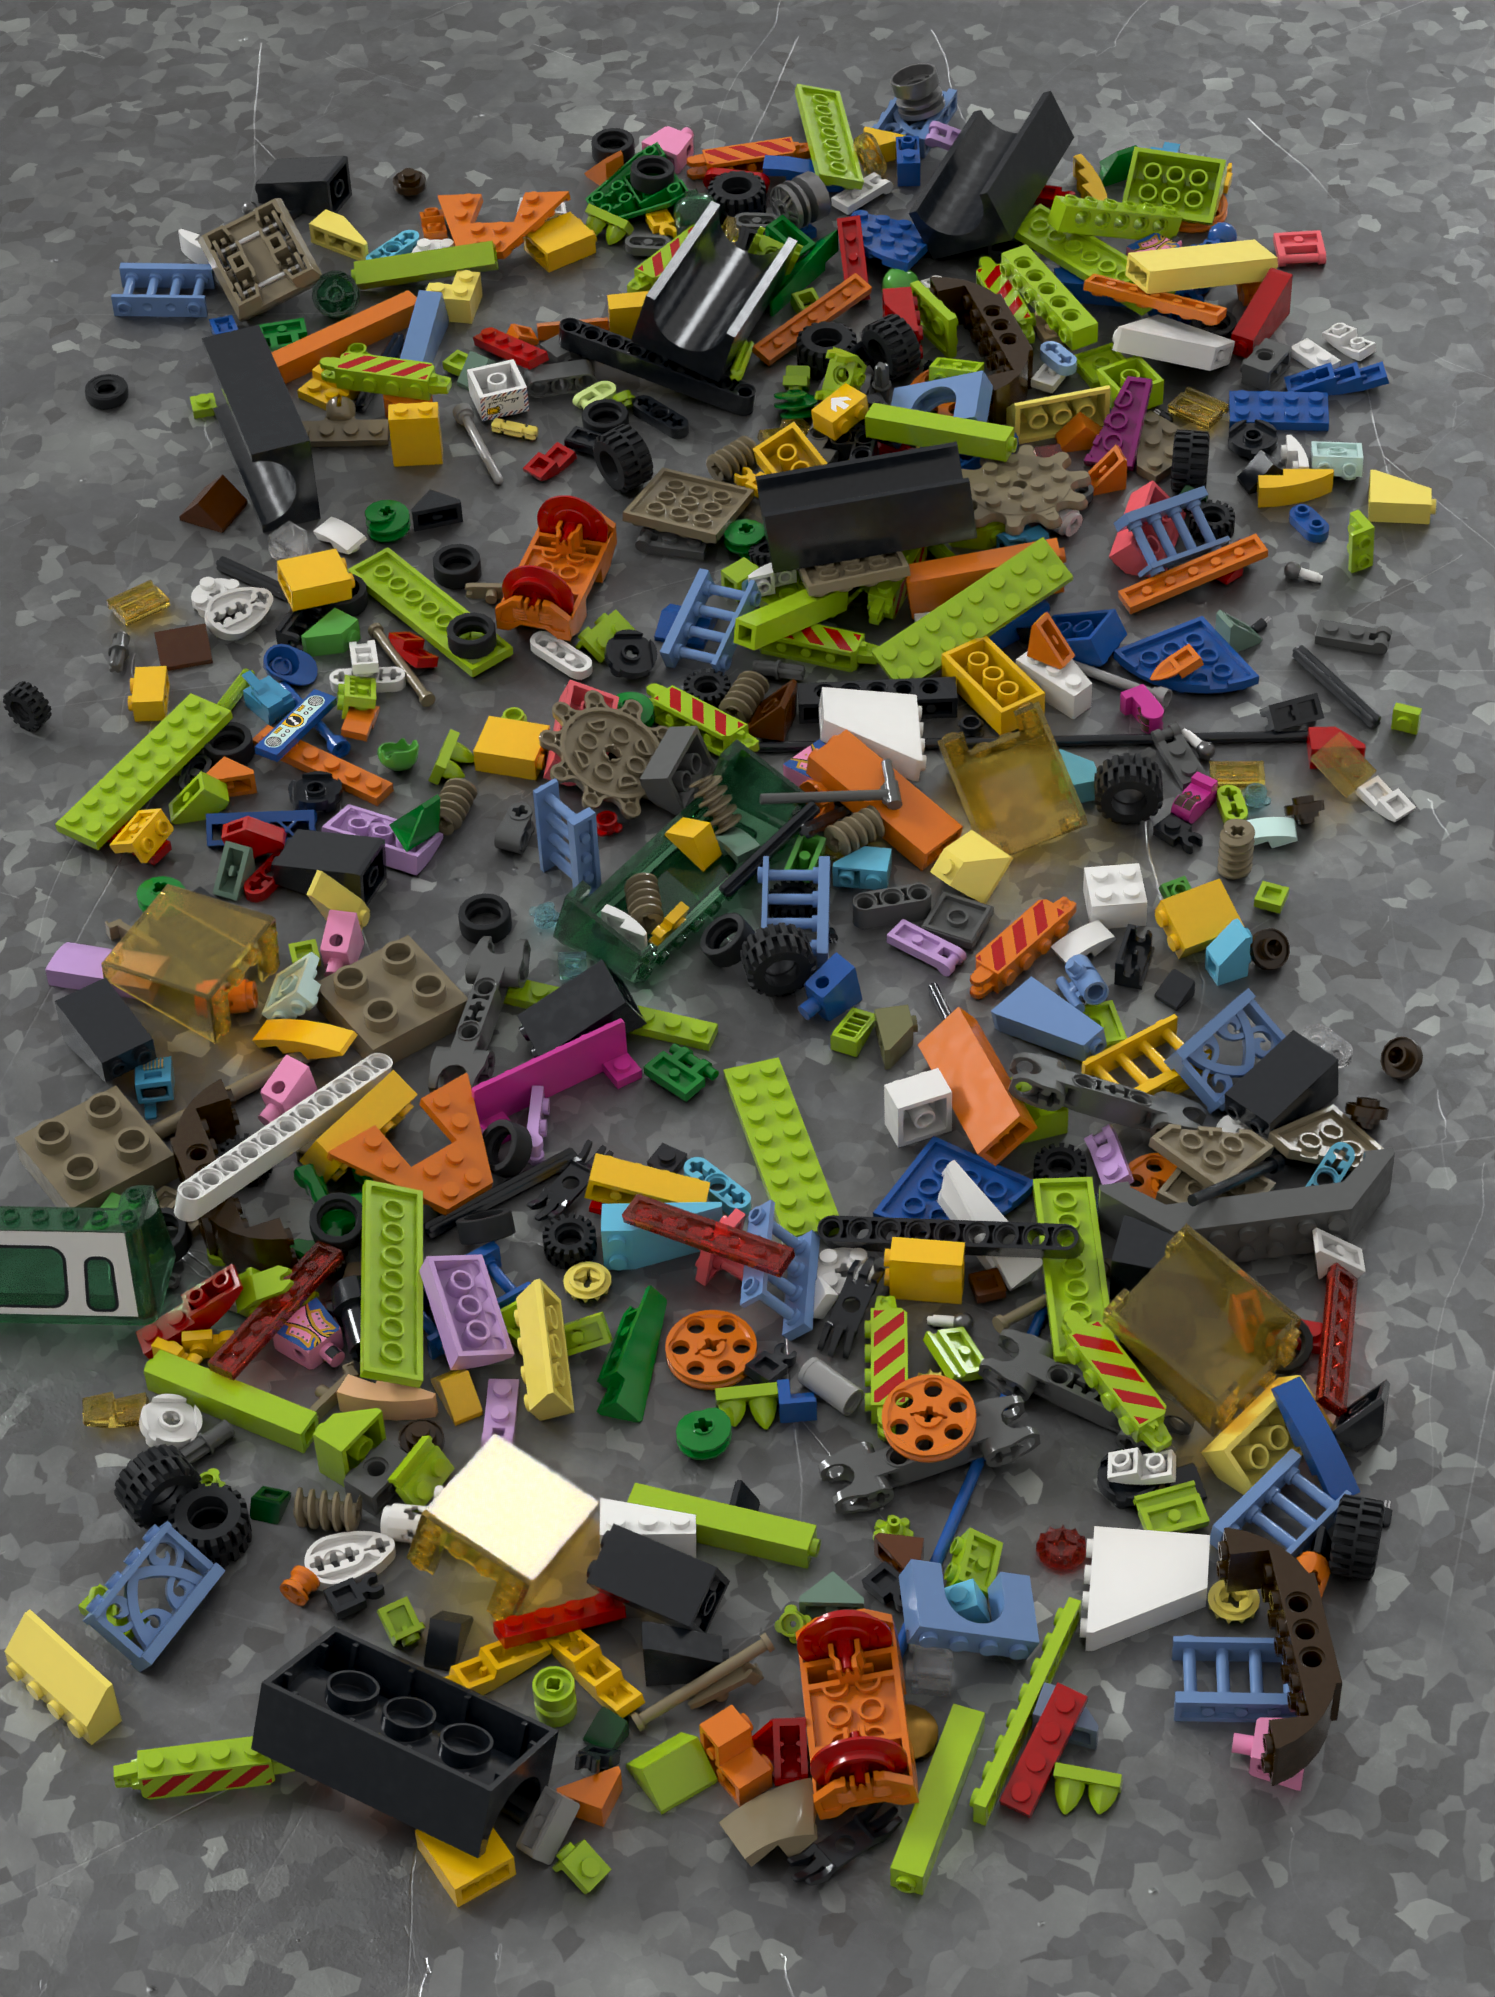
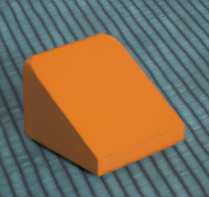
[506,323,539,346]

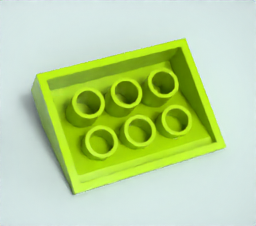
[1122,147,1227,225]

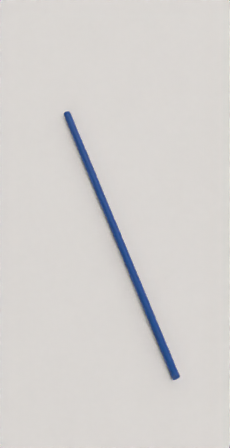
[898,1291,1048,1658]

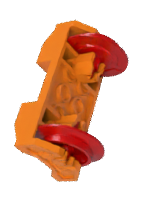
[495,495,617,641]
[795,1608,919,1820]

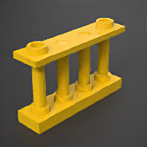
[1081,1014,1213,1095]

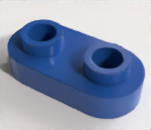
[1289,504,1329,543]

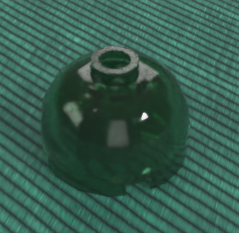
[673,189,721,228]
[312,271,360,320]

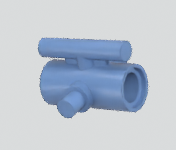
[1056,954,1109,1012]

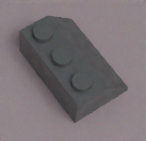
[639,726,716,819]

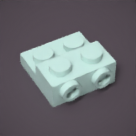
[1311,441,1363,480]
[262,952,321,1020]

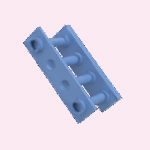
[111,263,216,317]
[1114,486,1230,578]
[660,568,761,675]
[533,778,602,905]
[757,856,830,967]
[740,1200,820,1341]
[1210,1448,1352,1558]
[1172,1635,1296,1723]

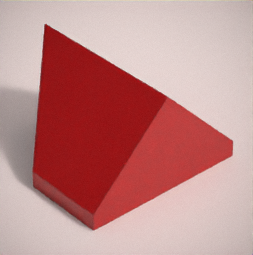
[752,1717,808,1786]

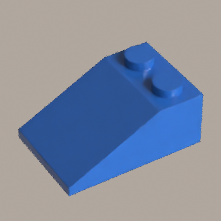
[1051,609,1127,667]

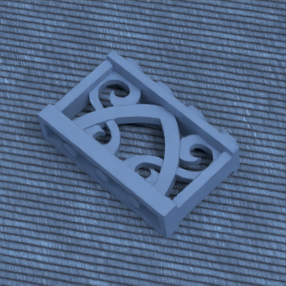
[872,88,957,158]
[1164,988,1286,1114]
[83,1521,226,1672]

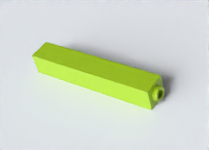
[351,241,499,290]
[865,403,1018,462]
[733,589,849,650]
[144,1349,319,1453]
[627,1483,821,1569]
[890,1703,985,1895]

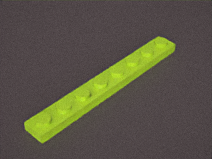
[503,980,718,1051]
[969,1597,1081,1826]

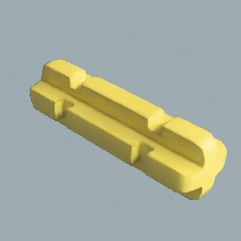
[491,418,538,441]

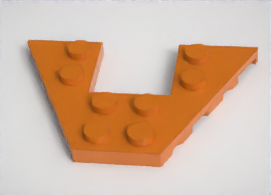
[438,191,571,259]
[327,1073,493,1216]

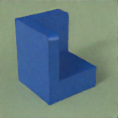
[777,1379,817,1423]

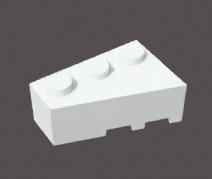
[1016,651,1092,720]
[600,1498,696,1558]

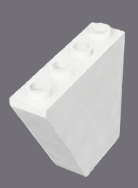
[1112,315,1235,371]
[818,687,927,782]
[1080,1526,1210,1651]

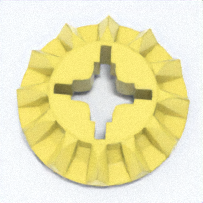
[563,1262,612,1303]
[1208,1580,1260,1624]

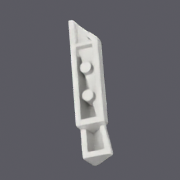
[937,1160,1043,1291]

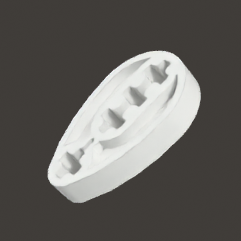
[204,587,273,641]
[304,1531,396,1592]

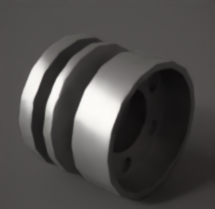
[890,63,945,121]
[770,171,831,229]

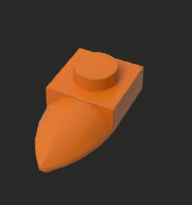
[1150,644,1204,681]

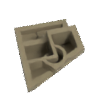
[719,1778,818,1867]

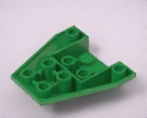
[585,142,691,220]

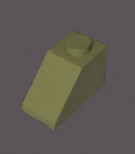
[874,1004,918,1070]

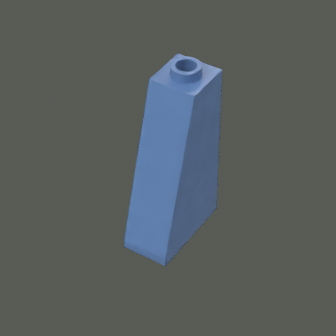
[400,290,449,363]
[991,976,1107,1062]

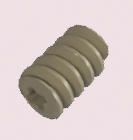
[706,436,757,482]
[719,671,769,723]
[689,775,742,835]
[439,778,478,836]
[824,805,885,856]
[1217,819,1255,880]
[624,872,664,934]
[293,1487,362,1532]

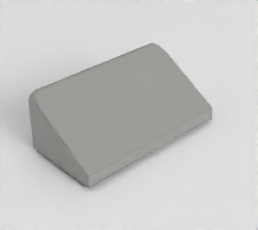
[515,1786,580,1865]

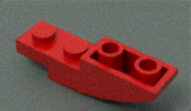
[136,1264,243,1360]

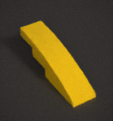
[1073,154,1107,201]
[252,1019,357,1060]
[545,1630,645,1718]
[445,1639,552,1695]

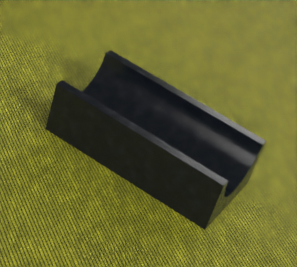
[908,91,1074,260]
[631,201,797,383]
[202,325,321,533]
[755,442,977,573]
[251,1626,559,1858]

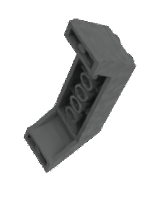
[1098,1148,1395,1264]

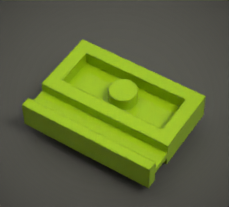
[923,1327,991,1382]
[387,1436,455,1513]
[1133,1480,1210,1533]

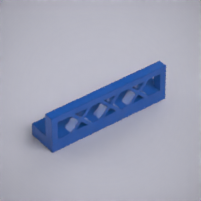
[206,810,317,847]

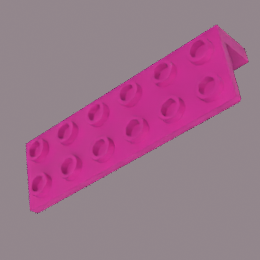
[471,1018,642,1144]

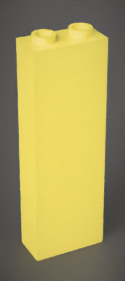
[1125,239,1278,294]

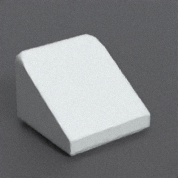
[813,1277,839,1319]

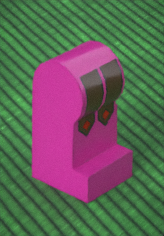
[1120,684,1164,734]
[1171,771,1218,824]

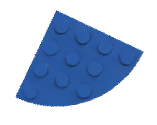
[850,210,928,272]
[1113,616,1259,693]
[873,1136,1033,1233]

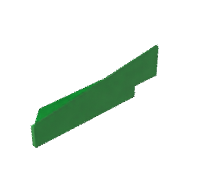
[769,229,839,316]
[596,1285,667,1422]

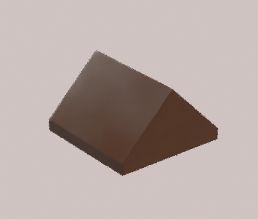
[179,474,248,533]
[154,623,213,671]
[748,679,797,741]

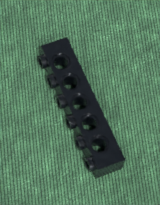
[797,677,958,724]

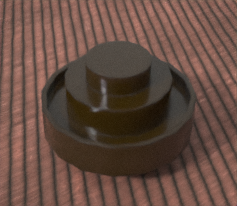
[393,168,427,196]
[1284,795,1325,825]
[1250,928,1290,970]
[1380,1037,1423,1080]
[1344,1096,1389,1129]
[398,1419,445,1453]

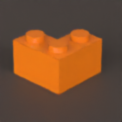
[699,1705,774,1807]

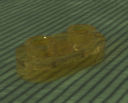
[853,132,887,176]

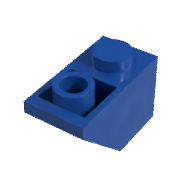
[896,135,920,187]

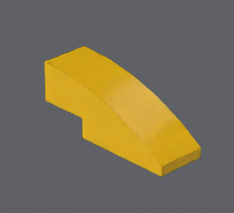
[1257,469,1334,508]

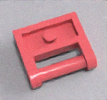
[1273,230,1326,267]

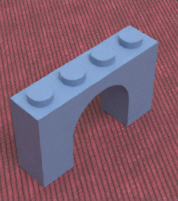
[891,371,993,449]
[899,1559,1040,1660]

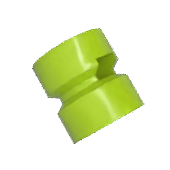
[532,1666,577,1728]

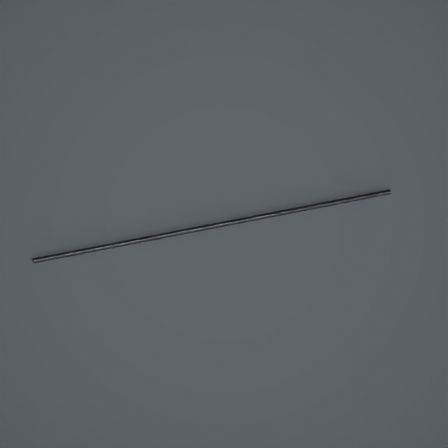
[608,730,1308,756]

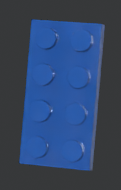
[1229,390,1329,431]

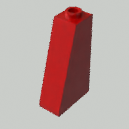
[1231,268,1293,358]

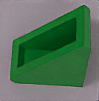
[1099,145,1137,187]
[765,214,816,258]
[389,794,441,853]

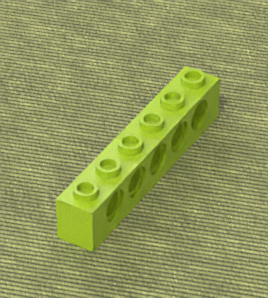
[1047,194,1183,240]
[1000,244,1098,351]

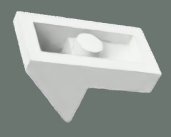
[1312,1227,1366,1279]

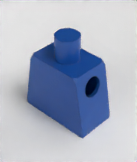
[798,952,863,1021]

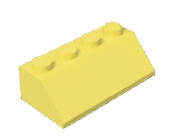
[1006,385,1111,444]
[514,1279,575,1421]
[1201,1375,1333,1495]
[4,1609,122,1745]

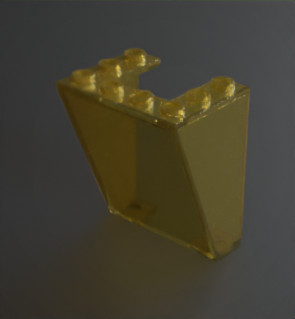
[937,701,1088,855]
[101,884,280,1043]
[1103,1223,1301,1437]
[407,1433,600,1621]

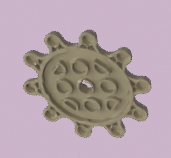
[961,444,1091,536]
[539,690,668,820]

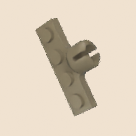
[302,397,389,447]

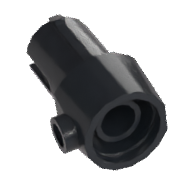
[325,1275,361,1362]

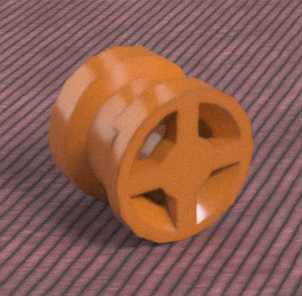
[280,1565,320,1606]

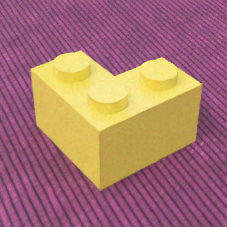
[426,270,483,324]

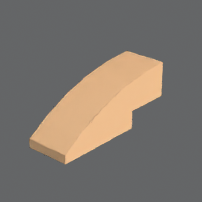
[337,1374,438,1421]

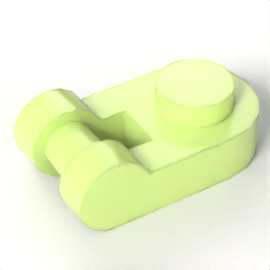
[573,381,617,410]

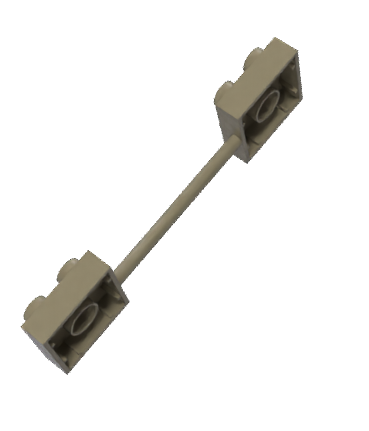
[14,935,468,1232]

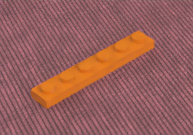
[752,273,872,367]
[1083,274,1227,326]
[1118,534,1268,615]
[253,725,394,806]

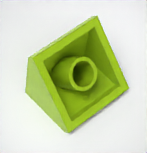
[626,1732,718,1815]

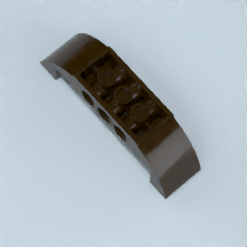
[929,277,1033,425]
[170,1079,298,1279]
[1216,1527,1342,1786]

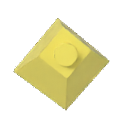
[930,830,1013,904]

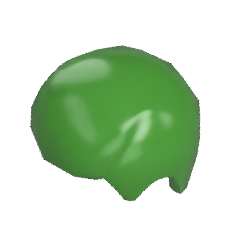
[881,268,919,292]
[377,738,419,771]

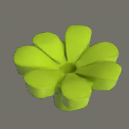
[872,1515,914,1540]

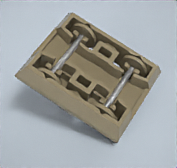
[198,198,324,322]

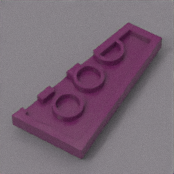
[1083,376,1153,471]

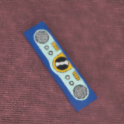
[255,689,337,762]

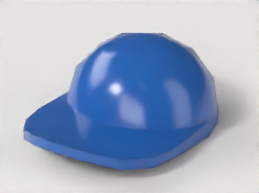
[263,644,318,686]

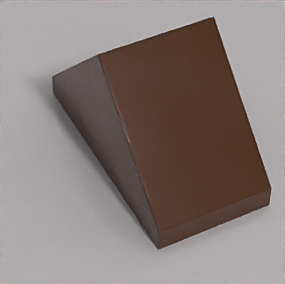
[874,1533,924,1573]

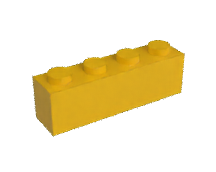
[584,1153,711,1204]

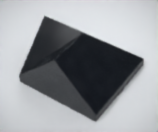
[1332,1379,1390,1452]

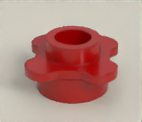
[596,811,622,837]

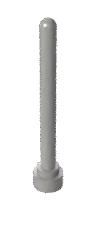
[452,403,503,485]
[1073,660,1172,709]

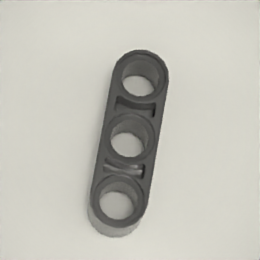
[524,359,596,398]
[853,883,931,929]

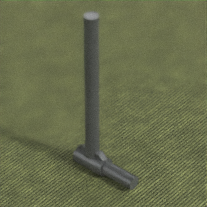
[759,759,902,810]

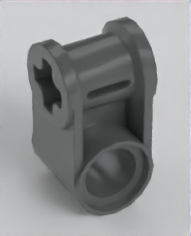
[494,802,535,854]

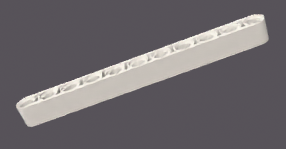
[174,1053,393,1222]

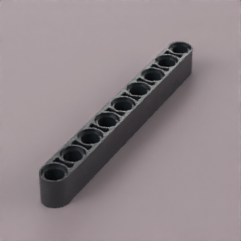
[559,318,756,416]
[817,1215,1084,1259]

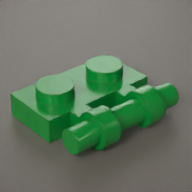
[259,318,308,352]
[643,1043,719,1102]

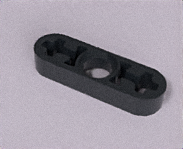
[632,395,689,439]

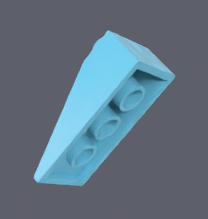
[601,1202,723,1270]

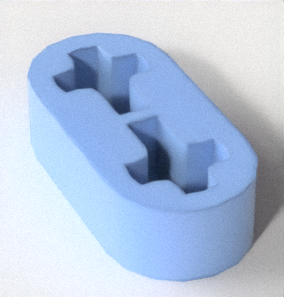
[1040,341,1077,376]

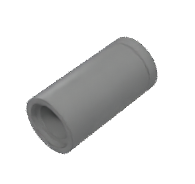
[798,1357,864,1416]

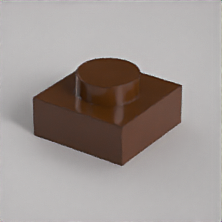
[968,1268,1006,1304]

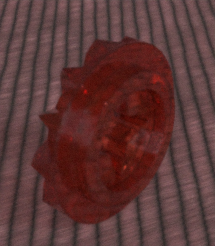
[1036,1525,1087,1571]

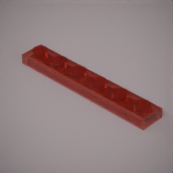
[622,1194,795,1278]
[207,1241,344,1381]
[1315,1262,1358,1417]

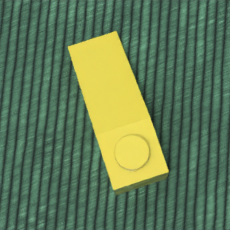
[309,209,369,261]
[306,870,370,931]

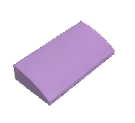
[322,804,443,875]
[45,942,172,1002]
[419,1254,514,1370]

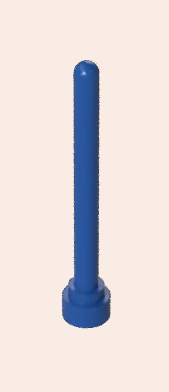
[279,681,351,759]

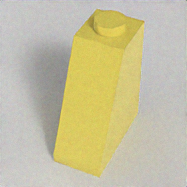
[1368,470,1436,524]

